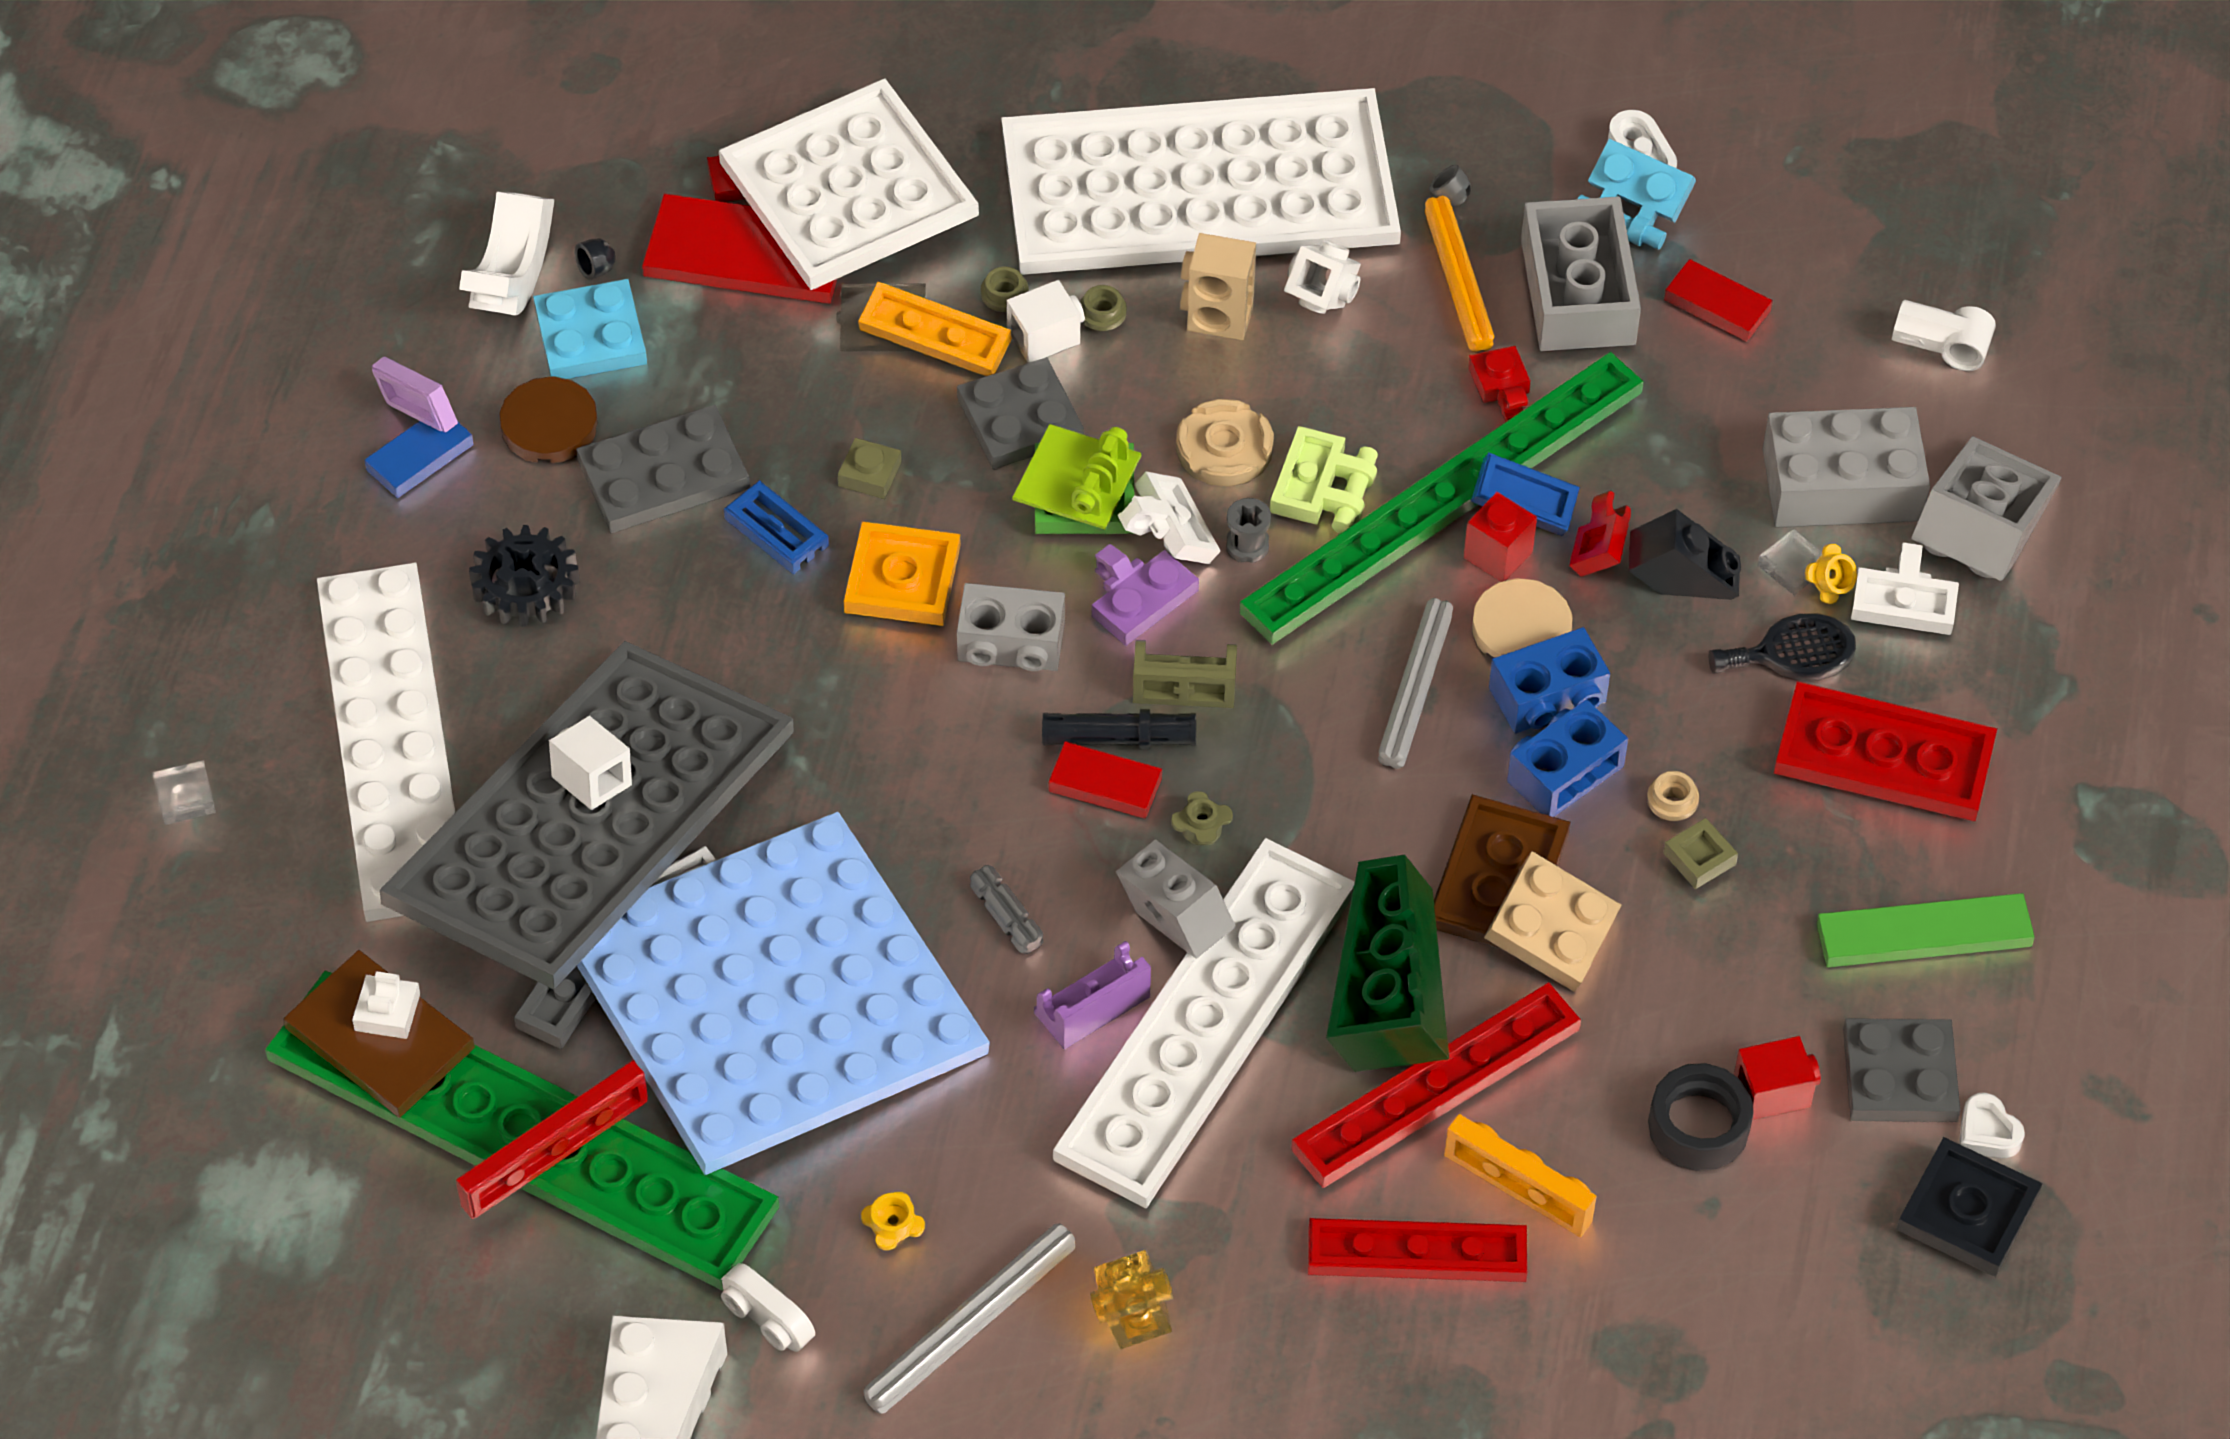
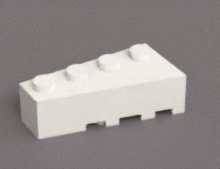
[596,1316,727,1439]

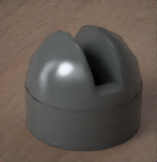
[1429,165,1471,207]

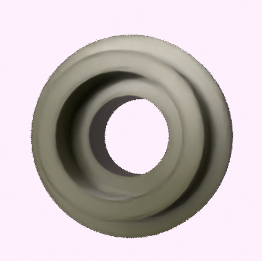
[981,266,1029,312]
[1080,285,1127,331]

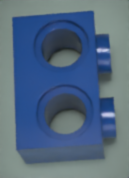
[1489,627,1610,734]
[1507,699,1628,817]

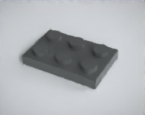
[576,405,750,533]

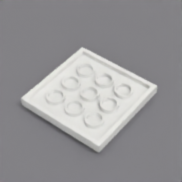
[719,78,979,290]

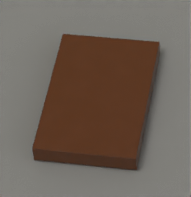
[1434,794,1571,949]
[283,950,475,1118]

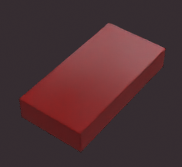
[1664,259,1773,342]
[1048,741,1162,819]

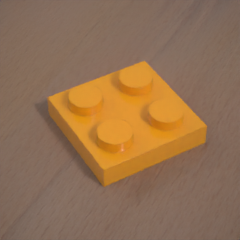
[844,521,961,626]

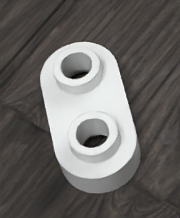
[1608,110,1677,168]
[721,1263,815,1352]

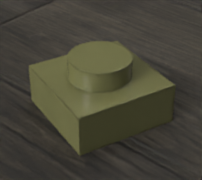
[838,438,902,499]
[1663,818,1738,889]

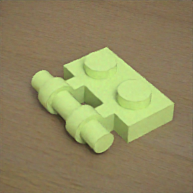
[1270,426,1378,534]

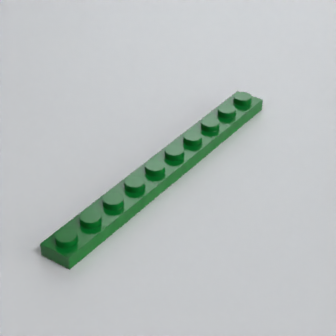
[1239,352,1644,645]

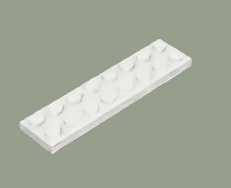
[317,562,456,922]
[1053,838,1355,1208]

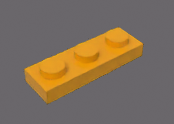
[858,281,1012,376]
[1444,1114,1597,1238]

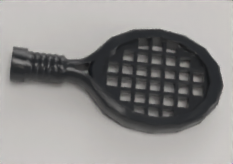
[1708,613,1856,681]

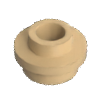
[1647,771,1699,821]

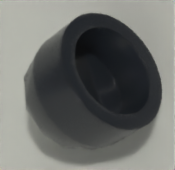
[574,238,616,280]

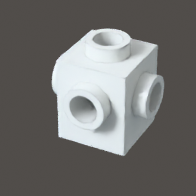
[1284,240,1361,314]

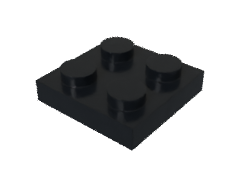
[1896,1137,2043,1277]

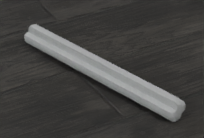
[863,1223,1076,1414]

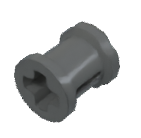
[1226,498,1272,563]

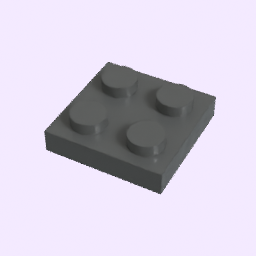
[957,357,1084,470]
[1843,1018,1960,1122]

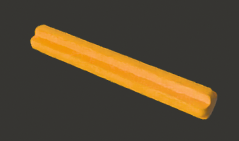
[1424,195,1494,352]

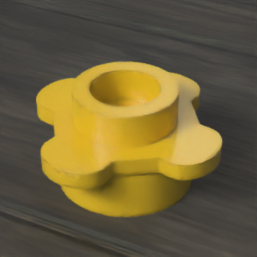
[1805,544,1857,604]
[861,1192,925,1251]

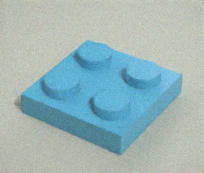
[533,279,647,379]

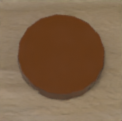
[499,376,598,463]

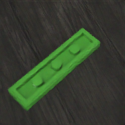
[1816,893,2035,968]

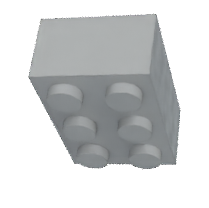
[1521,197,1641,351]
[1762,407,1930,527]

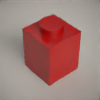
[1464,492,1537,582]
[1733,1036,1821,1120]

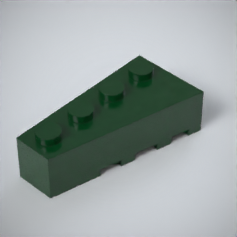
[1326,854,1449,1072]

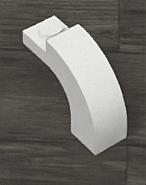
[459,192,554,315]

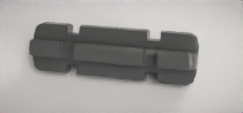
[970,865,1043,954]

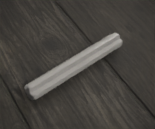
[1378,598,1453,769]

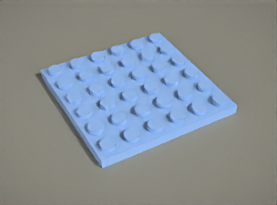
[577,812,990,1175]

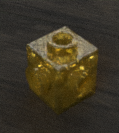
[1090,1250,1174,1349]

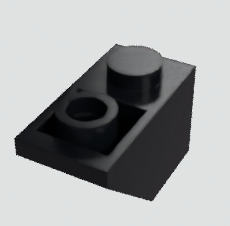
[1628,509,1741,600]

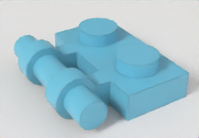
[1578,139,1696,250]

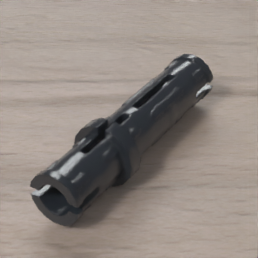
[1042,709,1197,750]

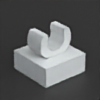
[353,971,420,1039]

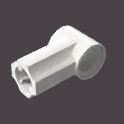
[1892,300,1996,371]

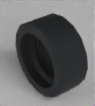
[1648,1063,1754,1171]

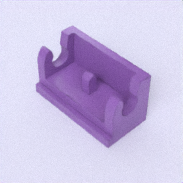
[1034,941,1151,1050]

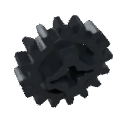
[469,525,580,627]

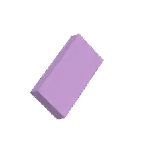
[372,356,458,433]

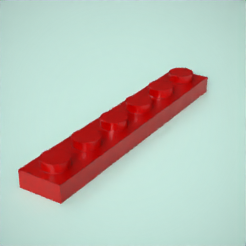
[1291,982,1581,1188]

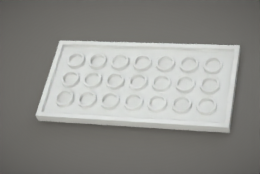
[1001,88,1401,275]

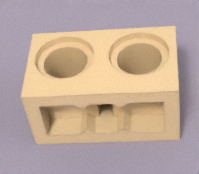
[1180,233,1256,341]

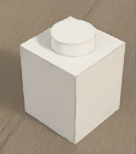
[1007,280,1085,363]
[549,716,632,810]

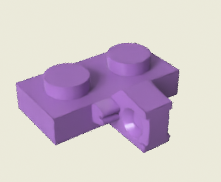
[1092,544,1199,646]

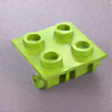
[1012,424,1141,530]

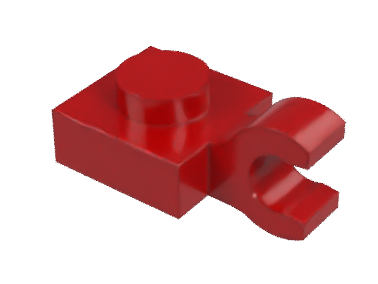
[1468,346,1531,422]
[1569,490,1631,577]

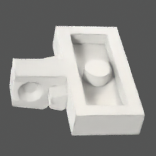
[1117,471,1220,564]
[1851,543,1959,635]

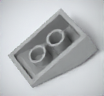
[1911,436,2062,581]

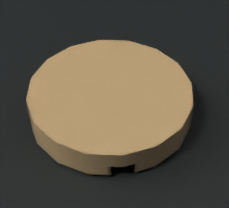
[1176,399,1274,487]
[1472,578,1573,658]

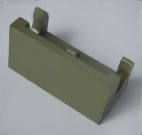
[1133,640,1237,708]

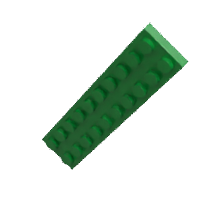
[265,970,780,1291]

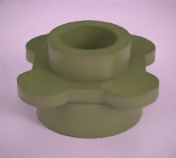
[1171,791,1233,845]

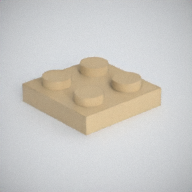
[1484,851,1621,992]

